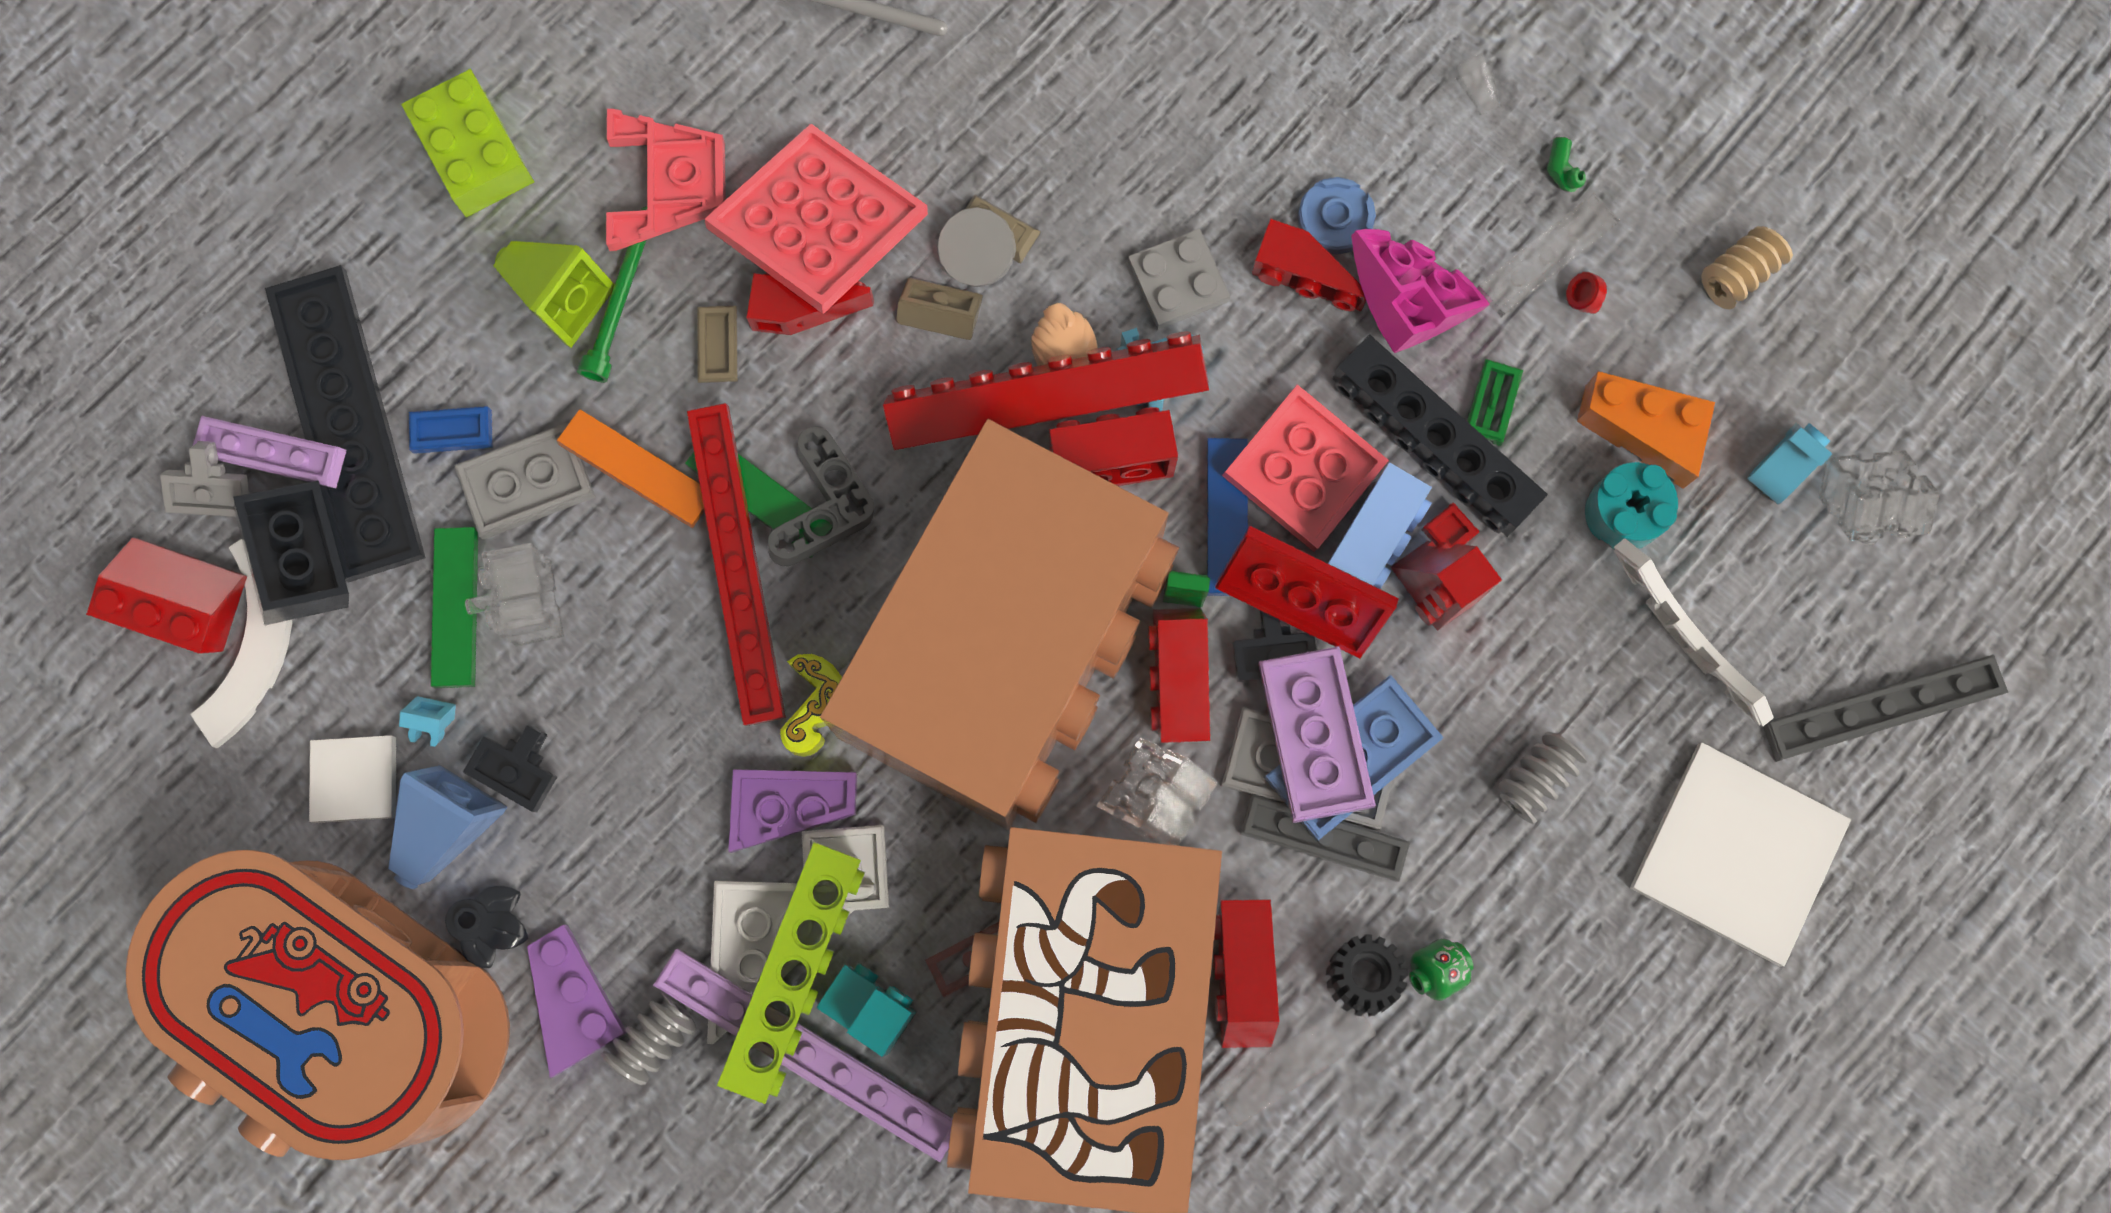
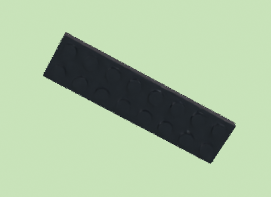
[265,265,426,583]

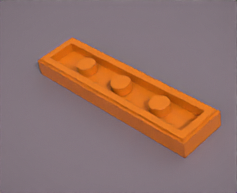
[557,409,705,529]

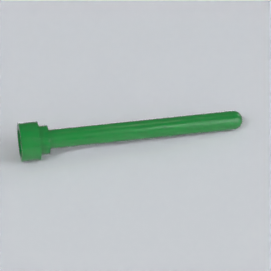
[577,206,647,383]

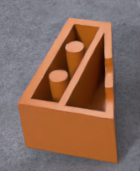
[1577,371,1715,489]

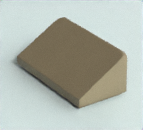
[897,278,983,340]

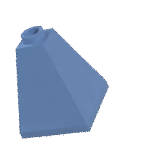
[388,765,507,889]

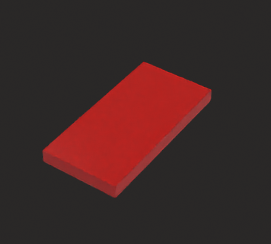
[1215,526,1399,659]

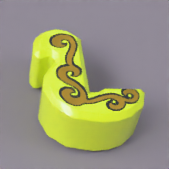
[780,654,842,757]

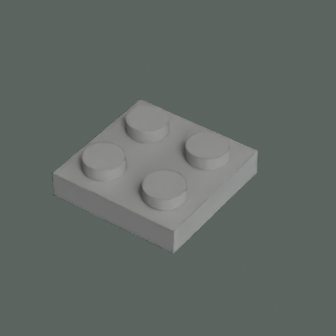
[1128,229,1230,330]

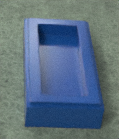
[409,406,493,454]

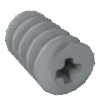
[1499,732,1587,824]
[601,990,697,1085]

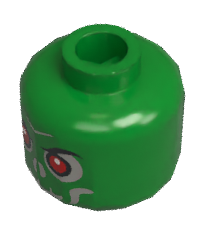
[1409,938,1474,1001]

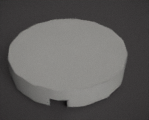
[937,207,1016,287]

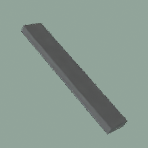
[1763,654,2009,762]

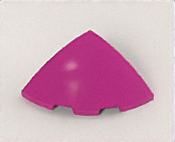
[1351,229,1490,353]

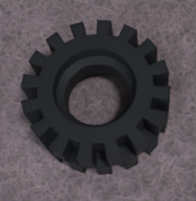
[1326,934,1408,1017]

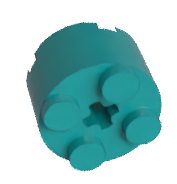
[1585,462,1678,549]

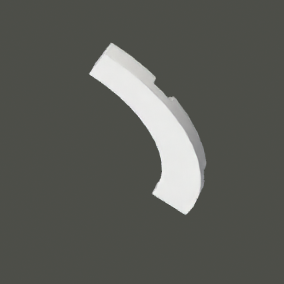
[1614,538,1774,726]
[190,539,292,748]

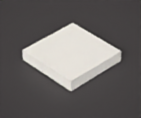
[309,735,396,823]
[802,825,890,911]

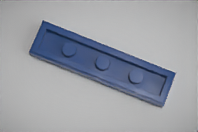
[1207,438,1248,596]

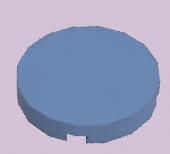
[1297,177,1376,255]

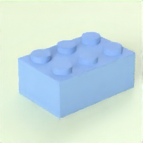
[1327,462,1432,589]

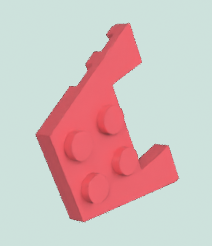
[606,108,726,251]

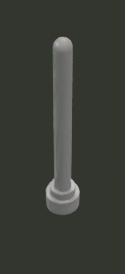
[780,0,948,36]

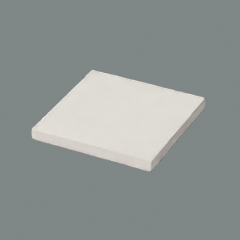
[1630,743,1851,967]

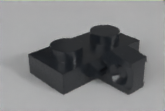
[1232,610,1316,682]
[463,725,557,813]

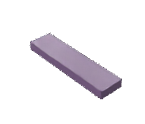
[192,416,347,488]

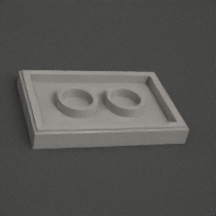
[454,423,596,540]

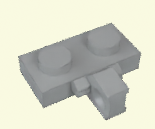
[160,441,249,517]

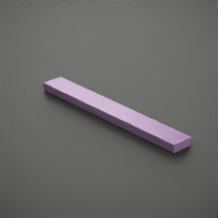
[653,949,953,1162]

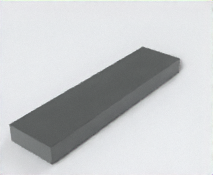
[1240,794,1410,882]

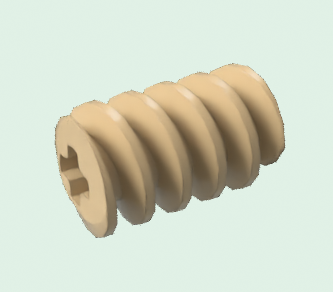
[1701,226,1793,310]

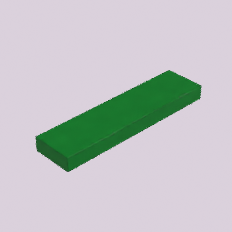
[685,452,833,558]
[431,527,478,688]

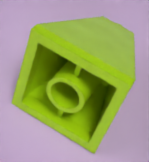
[493,241,615,348]

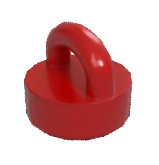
[1566,272,1607,314]

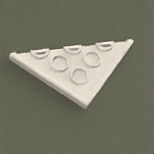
[707,881,875,1044]

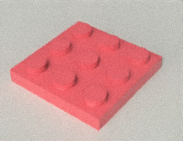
[1222,384,1389,552]

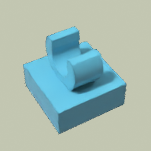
[399,696,456,747]

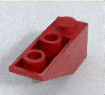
[1252,218,1366,311]
[746,272,874,335]

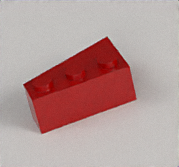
[1148,608,1210,743]

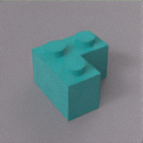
[816,963,917,1057]

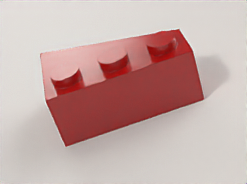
[1390,541,1502,631]
[1213,899,1280,1048]

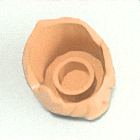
[1031,303,1098,366]

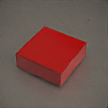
[1421,502,1480,548]

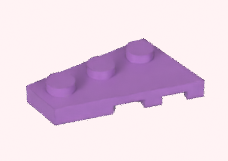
[729,769,858,853]
[527,925,626,1078]

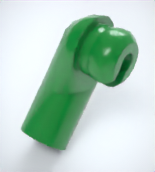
[1547,137,1586,192]

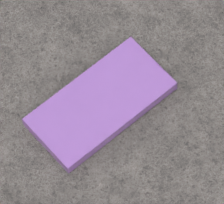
[1258,646,1376,823]

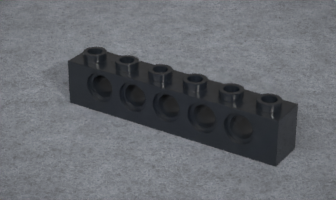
[1332,334,1548,537]

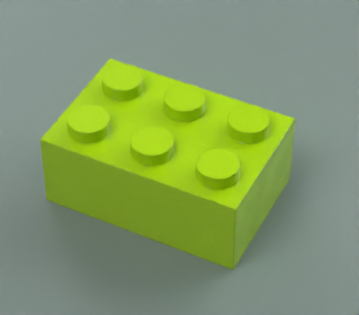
[401,68,535,218]

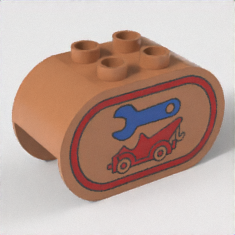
[126,850,510,1160]

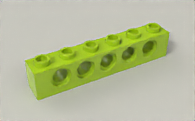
[717,842,865,1104]

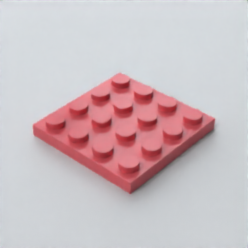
[705,124,928,314]

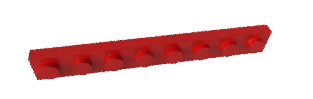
[687,403,786,726]

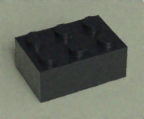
[233,480,349,626]

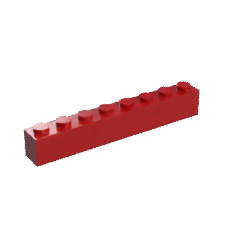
[883,331,1209,450]

